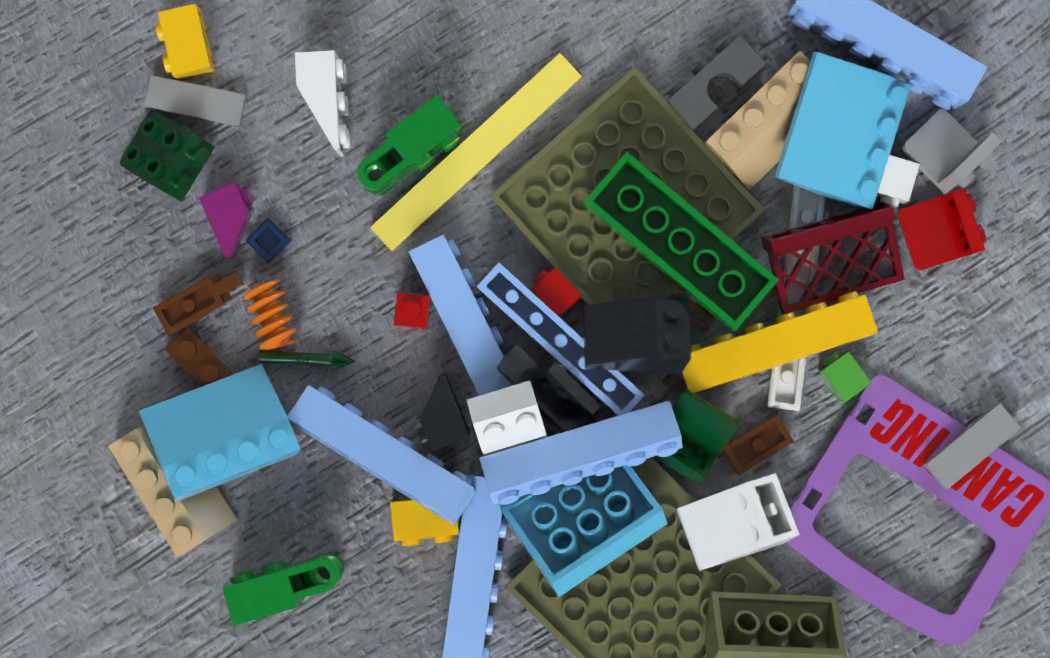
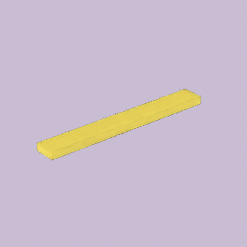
[370,53,582,252]

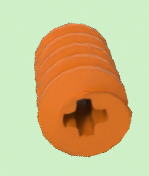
[243,278,300,350]

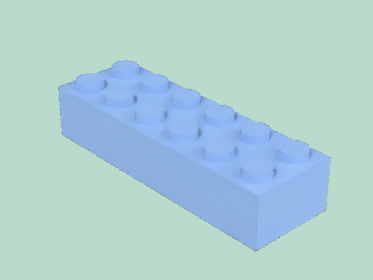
[787,0,988,110]

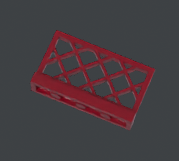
[761,203,905,315]

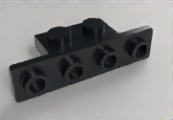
[497,345,600,433]

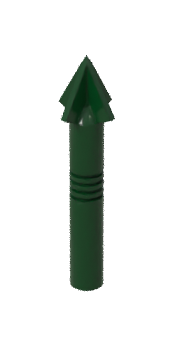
[259,350,356,370]

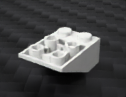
[295,50,350,157]
[676,473,800,571]

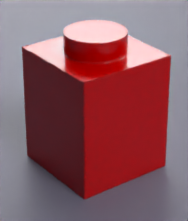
[531,267,582,317]
[394,293,431,329]

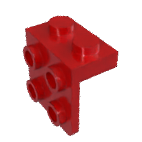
[897,188,987,271]

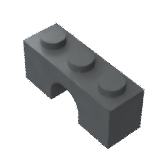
[667,35,766,131]

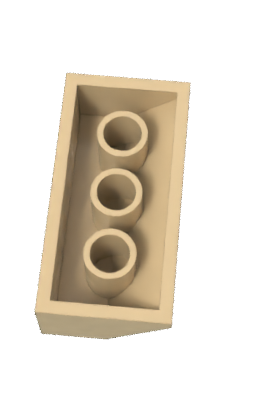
[705,51,810,191]
[108,425,238,558]

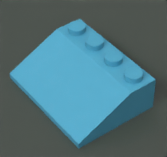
[775,52,911,210]
[139,364,300,503]
[500,465,667,597]

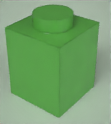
[818,350,871,402]

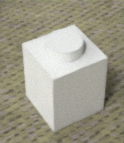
[877,155,920,207]

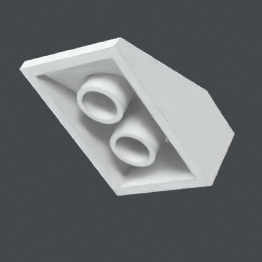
[467,381,547,456]

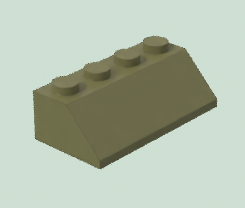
[705,591,846,658]

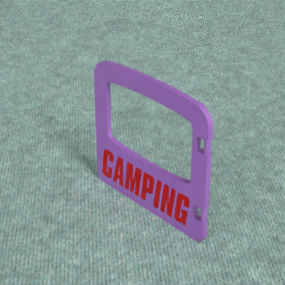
[787,375,1050,645]

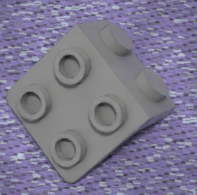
[902,109,1002,194]

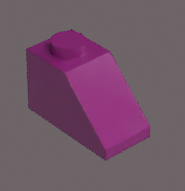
[199,182,253,259]

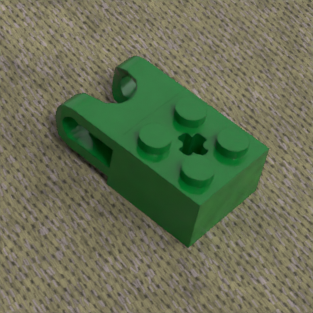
[357,95,463,195]
[222,553,344,626]

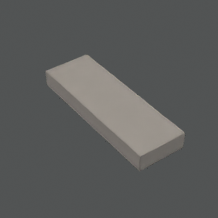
[144,75,247,127]
[924,403,1021,490]

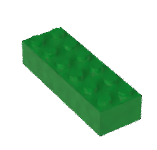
[583,151,779,331]

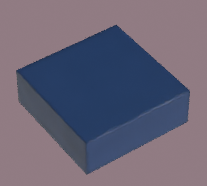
[246,218,292,264]

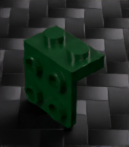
[120,111,215,202]
[654,390,739,485]

